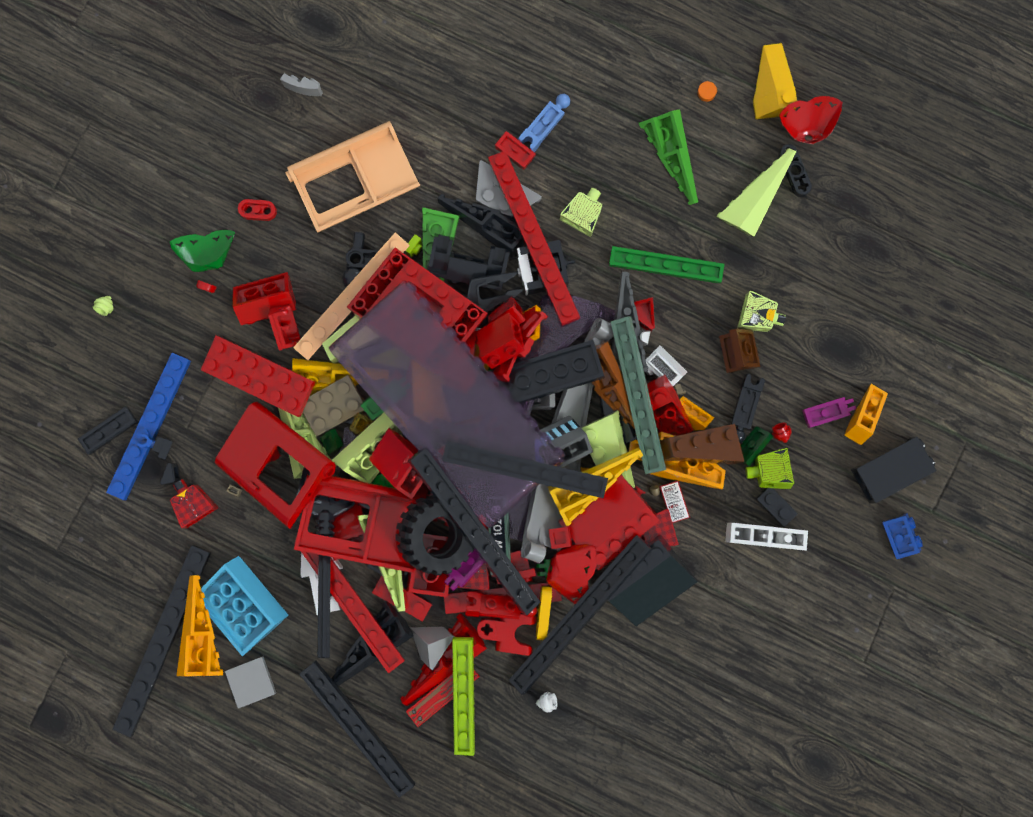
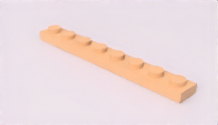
[293,232,410,360]

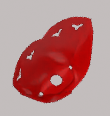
[780,96,843,144]
[547,544,597,604]

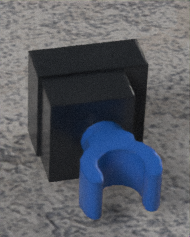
[137,434,173,459]

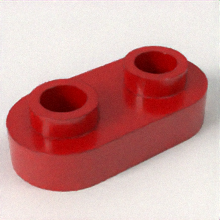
[238,199,277,221]

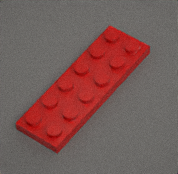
[201,335,316,417]

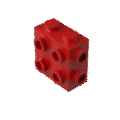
[476,312,525,369]

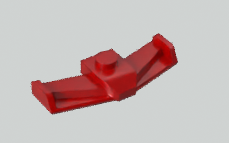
[492,311,548,382]

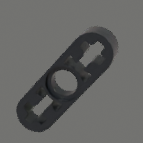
[779,144,812,197]

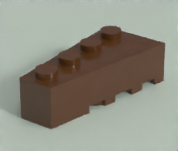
[660,424,744,465]

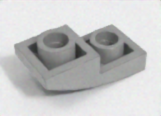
[280,73,323,96]

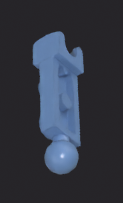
[518,94,570,152]

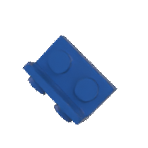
[882,513,923,559]

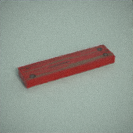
[406,669,480,727]

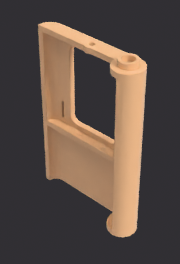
[285,121,420,233]

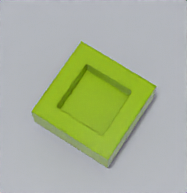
[405,235,423,258]

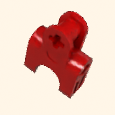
[477,613,537,656]

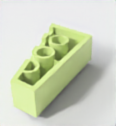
[582,411,635,488]

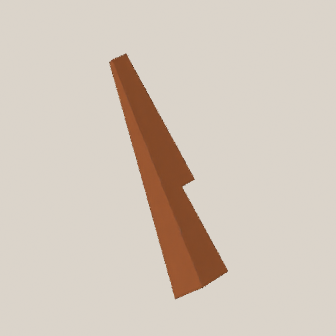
[591,341,635,429]

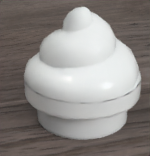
[536,692,557,712]

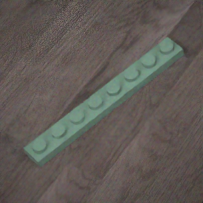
[611,316,666,474]

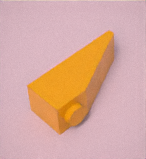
[844,384,888,445]

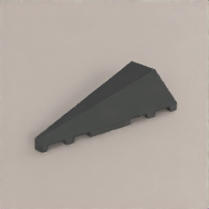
[610,271,648,372]

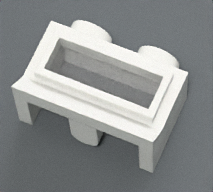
[645,345,687,386]

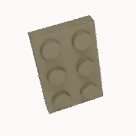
[303,375,364,437]

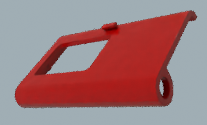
[215,402,336,529]
[294,475,430,573]

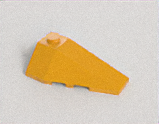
[650,432,726,489]

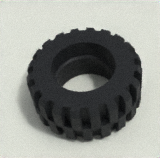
[396,495,474,575]

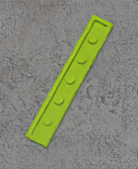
[452,637,475,756]

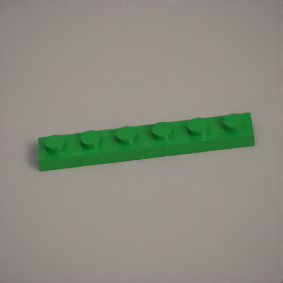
[609,246,724,284]

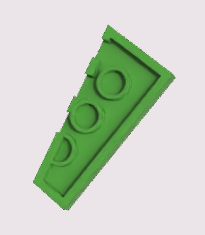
[422,207,459,282]

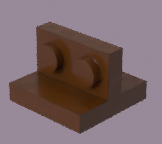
[719,329,761,373]

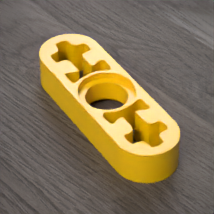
[536,586,552,640]

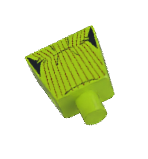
[745,448,794,489]

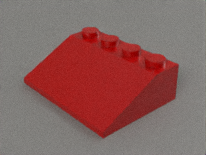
[559,474,660,571]

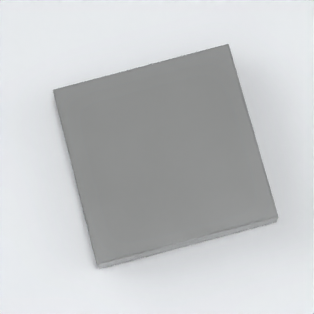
[225,656,276,709]

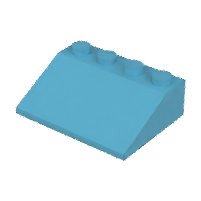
[201,556,288,656]

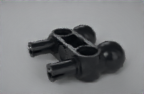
[342,232,402,287]

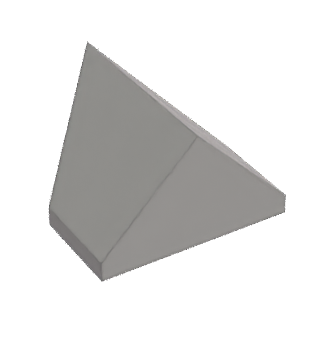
[410,627,455,670]

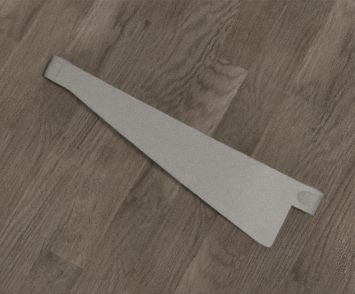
[521,318,614,563]

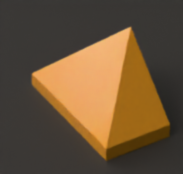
[680,396,714,431]

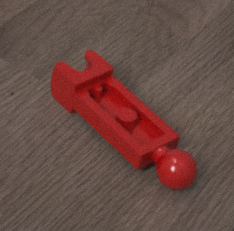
[465,592,538,619]

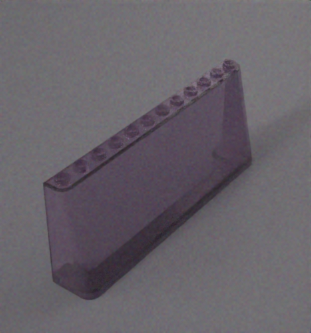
[329,281,566,528]

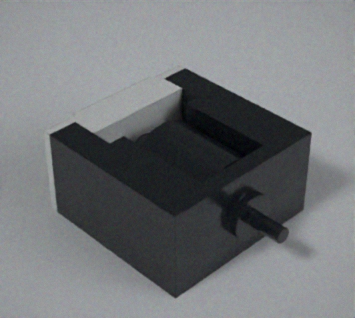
[510,240,575,295]

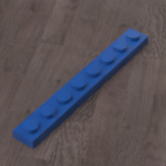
[106,353,191,500]

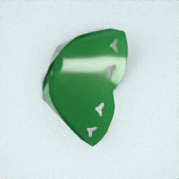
[170,230,235,272]

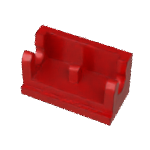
[268,304,301,350]

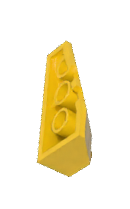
[753,43,797,119]

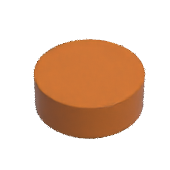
[697,81,717,102]

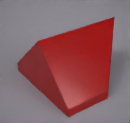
[634,297,655,333]

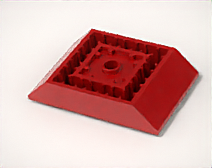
[347,248,488,375]

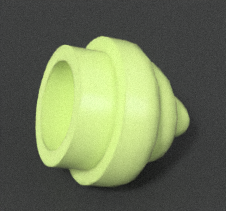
[93,296,113,316]

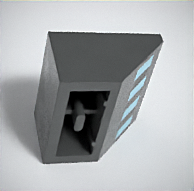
[537,416,593,467]

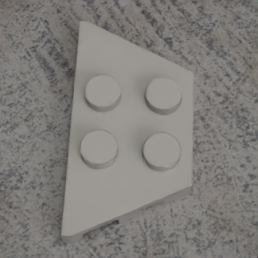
[476,160,542,216]

